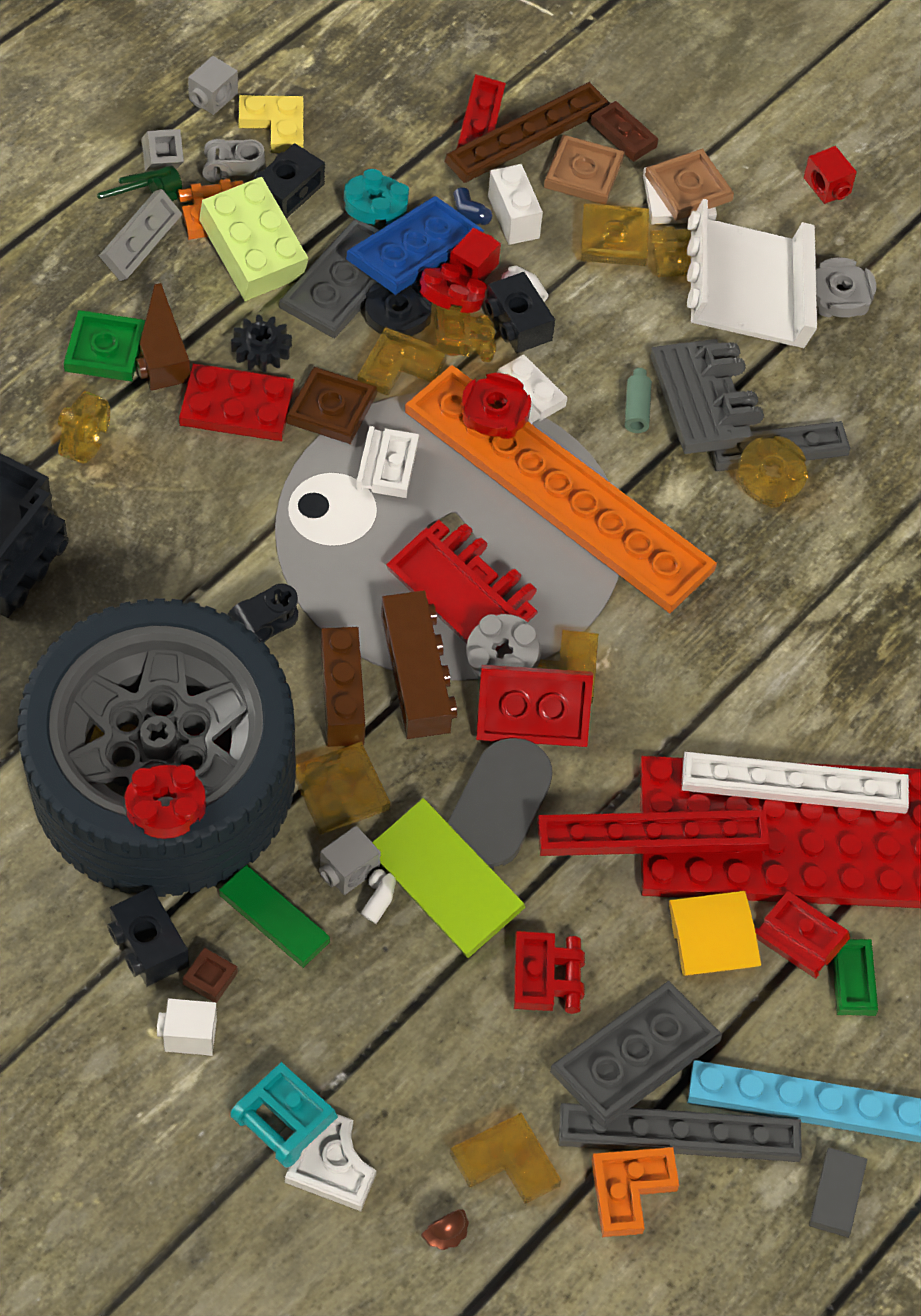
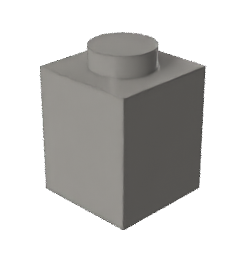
[141,129,184,171]

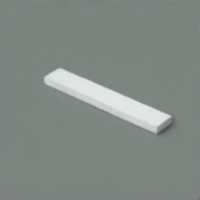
[681,752,909,814]

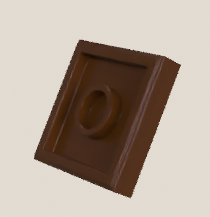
[286,367,377,444]

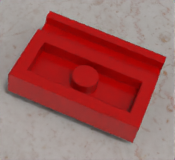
[755,891,851,979]

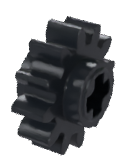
[231,315,292,372]

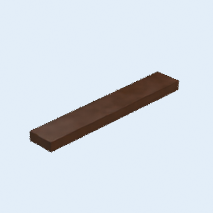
[444,82,610,183]

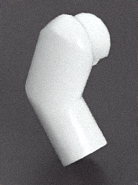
[360,869,396,924]

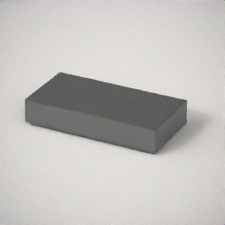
[809,1147,867,1238]

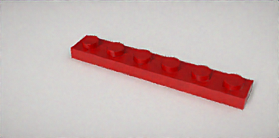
[537,810,770,856]

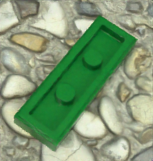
[219,865,330,968]

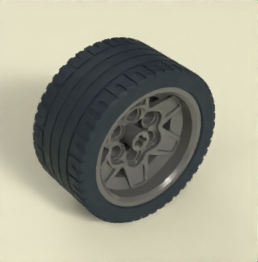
[17,598,296,897]

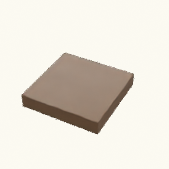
[544,135,625,205]
[645,148,734,221]

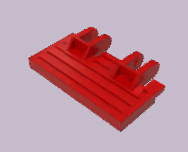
[386,520,538,651]

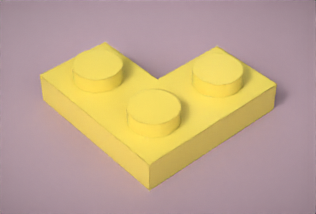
[239,95,303,153]

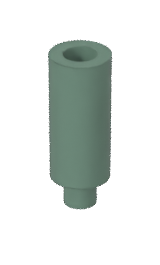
[625,368,652,433]

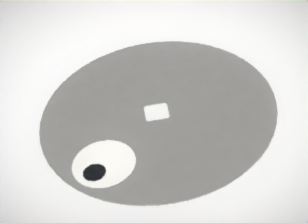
[275,392,619,681]

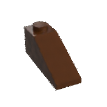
[136,283,190,391]

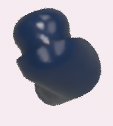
[453,187,492,226]

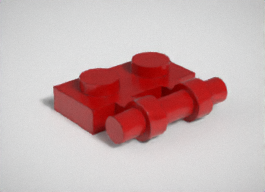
[514,931,585,1014]

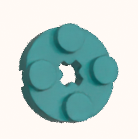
[343,169,409,225]

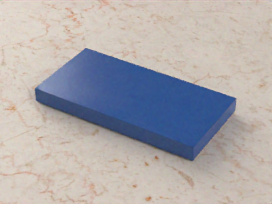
[346,196,484,295]

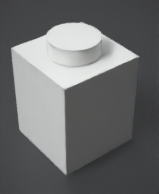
[157,999,217,1056]

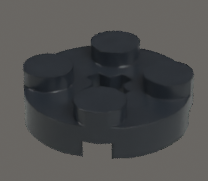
[365,282,432,342]

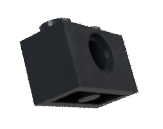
[253,143,325,219]
[484,272,555,354]
[107,887,189,987]

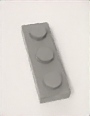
[99,189,182,281]

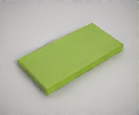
[372,798,526,958]

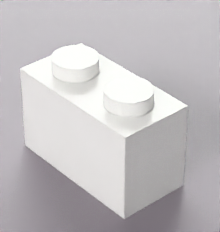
[488,164,543,245]

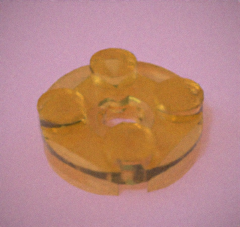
[58,391,111,463]
[736,436,808,508]

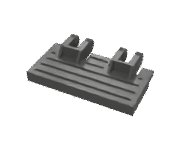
[650,339,764,454]

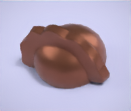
[421,1209,469,1250]

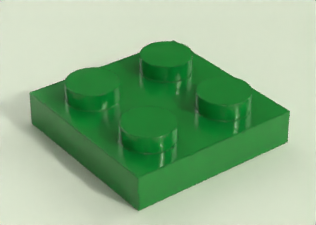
[64,310,146,382]

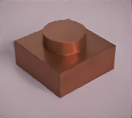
[183,948,238,1003]

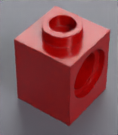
[804,145,857,204]

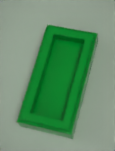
[832,939,878,1016]

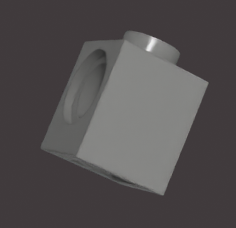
[188,56,238,115]
[319,825,381,895]

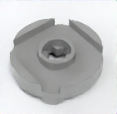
[816,258,876,317]
[466,614,541,679]

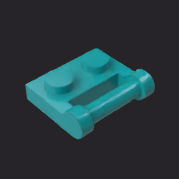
[230,1062,338,1167]

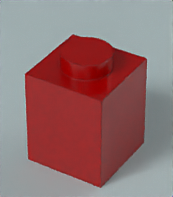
[450,227,501,282]

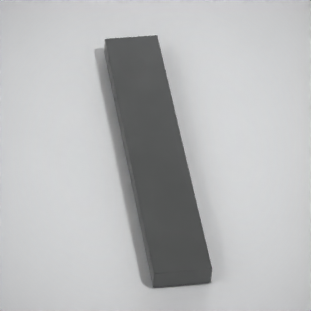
[559,1103,802,1162]

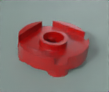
[418,263,487,313]
[461,373,531,439]
[125,765,206,839]

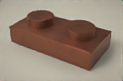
[591,101,658,162]

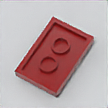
[179,363,295,442]
[476,665,593,747]

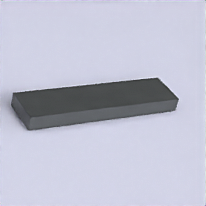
[710,421,851,471]

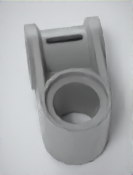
[202,139,266,184]

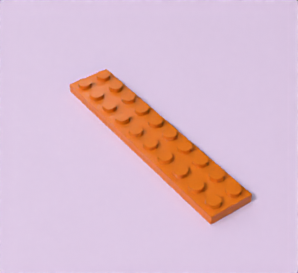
[405,365,717,613]

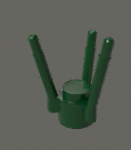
[97,166,182,202]

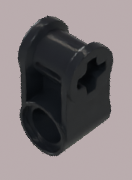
[228,584,299,642]

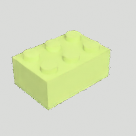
[199,177,308,301]

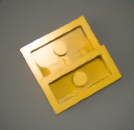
[669,891,761,976]

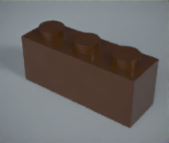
[321,627,365,747]

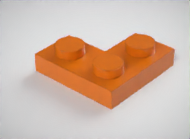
[591,1147,679,1237]

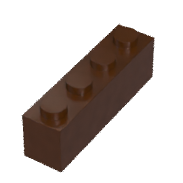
[381,590,457,739]

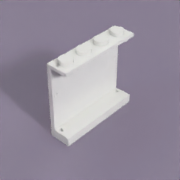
[687,199,817,348]

